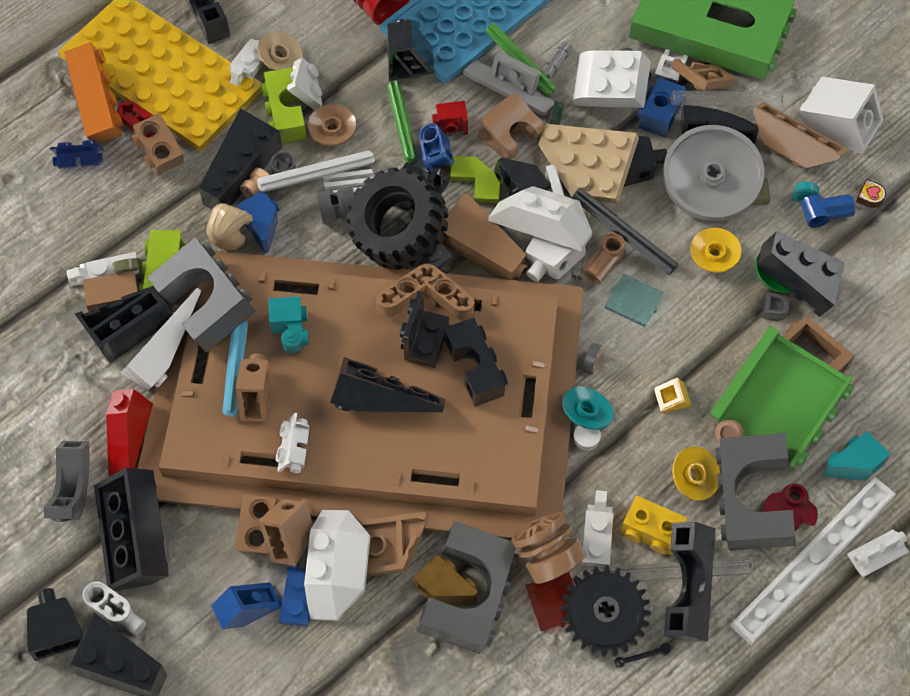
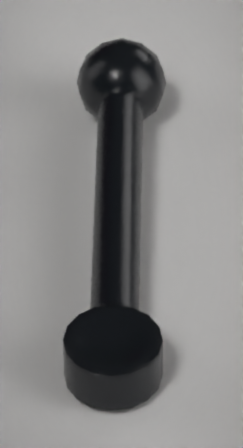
[614,643,671,668]

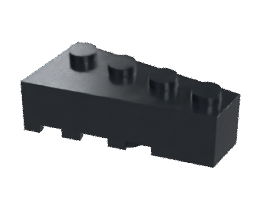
[199,108,282,209]

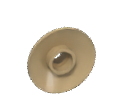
[257,31,303,71]

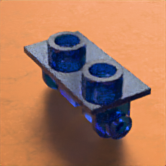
[50,140,104,169]

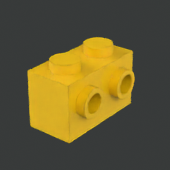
[621,495,687,556]

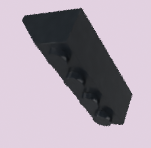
[94,468,169,591]

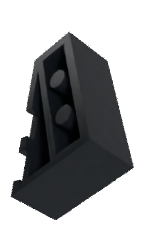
[387,19,434,81]
[75,286,172,363]

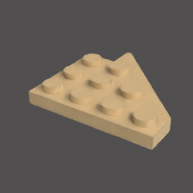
[538,124,639,219]

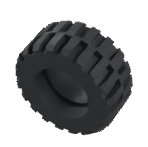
[346,167,449,270]

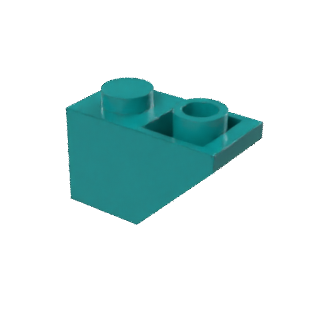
[824,431,891,481]

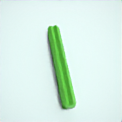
[485,23,557,96]
[387,81,418,164]

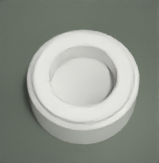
[573,425,601,451]

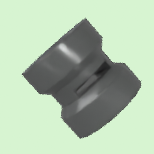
[270,151,296,175]

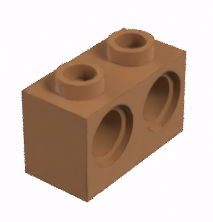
[132,113,184,175]
[235,494,279,555]

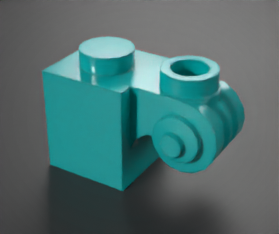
[268,296,309,355]

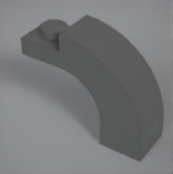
[44,441,90,522]

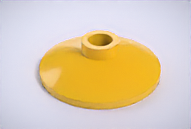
[690,228,742,273]
[672,446,720,501]

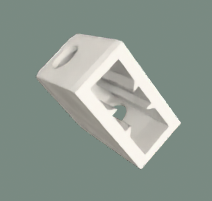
[526,236,586,283]

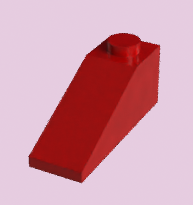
[106,389,153,476]

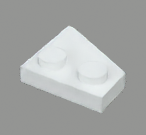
[287,58,322,110]

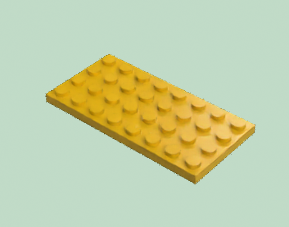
[58,0,262,152]

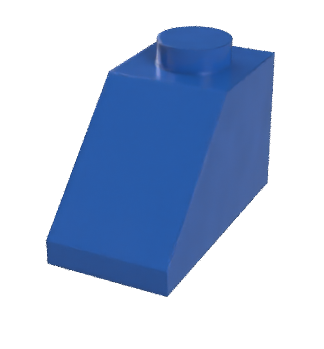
[237,192,279,254]
[211,582,282,629]

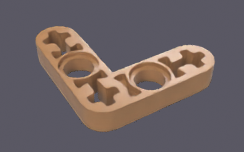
[376,264,475,319]

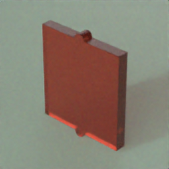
[525,572,574,632]

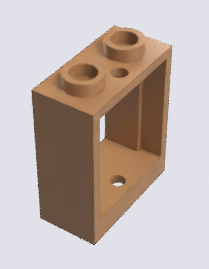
[783,316,855,374]

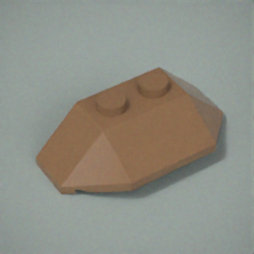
[753,102,849,168]

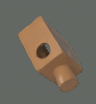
[236,354,271,422]
[259,499,315,566]

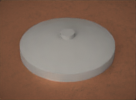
[663,125,764,221]

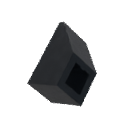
[494,158,551,196]

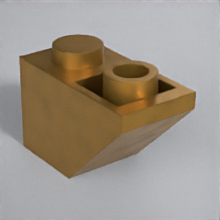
[414,554,478,605]

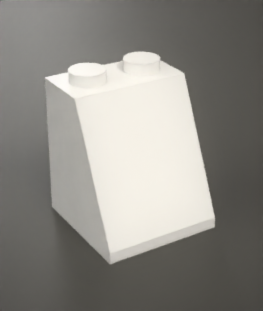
[800,77,884,154]

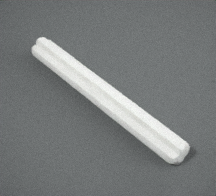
[257,150,375,192]

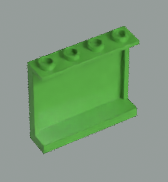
[710,325,855,471]

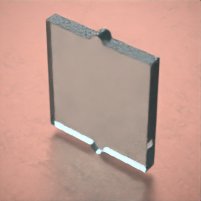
[605,274,664,327]

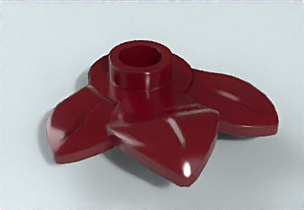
[762,483,818,531]

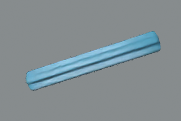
[222,320,248,417]

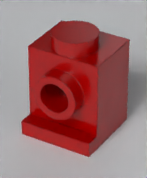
[432,101,468,135]

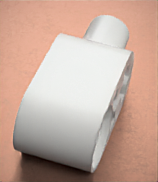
[83,582,146,636]

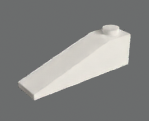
[121,288,201,390]

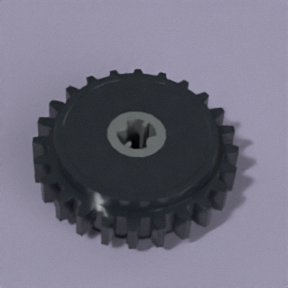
[560,565,651,658]

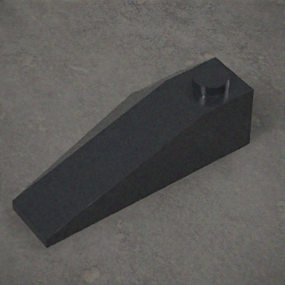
[330,357,445,412]

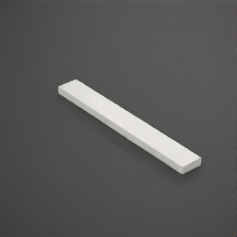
[730,477,896,646]

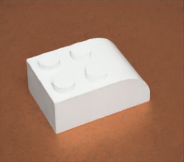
[573,51,651,108]

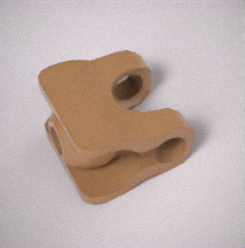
[478,94,544,160]

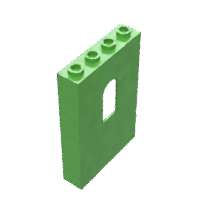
[629,0,797,80]

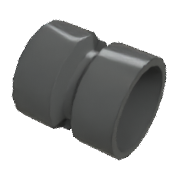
[317,186,355,224]

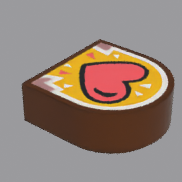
[856,179,886,208]

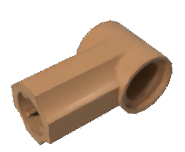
[582,233,625,284]

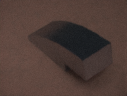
[681,105,759,144]

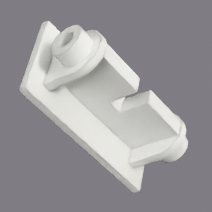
[276,413,310,473]
[847,530,909,578]

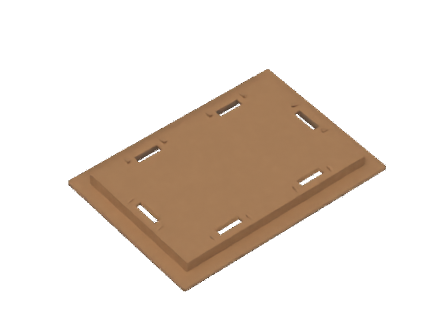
[138,251,584,540]

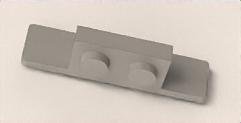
[463,51,556,116]

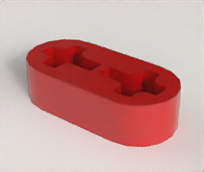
[117,101,156,138]

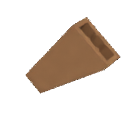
[442,193,527,280]

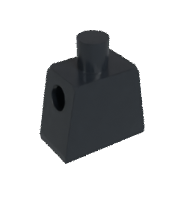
[624,136,668,187]
[27,588,84,661]

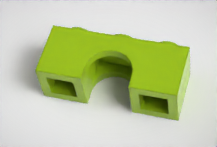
[261,67,307,144]

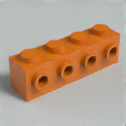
[64,42,123,146]

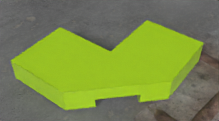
[451,156,500,204]

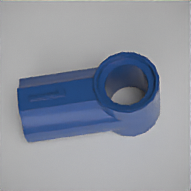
[801,194,855,228]

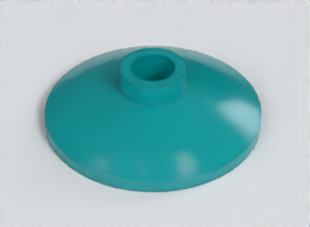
[562,386,613,430]

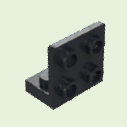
[400,291,450,368]

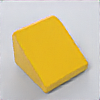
[654,378,692,412]

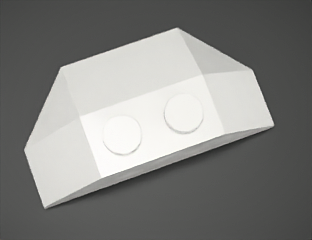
[488,186,592,251]
[304,510,371,621]

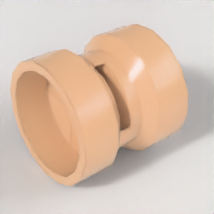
[240,168,269,199]

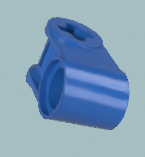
[419,123,454,172]

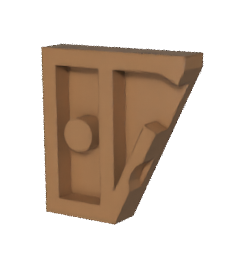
[671,59,736,92]

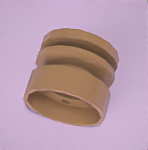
[511,512,586,584]

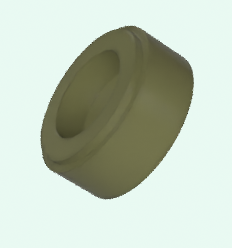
[112,258,139,274]

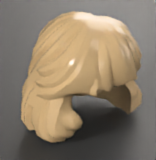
[206,203,253,251]

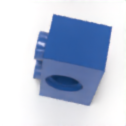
[637,78,686,138]

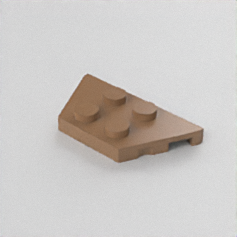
[358,511,429,577]

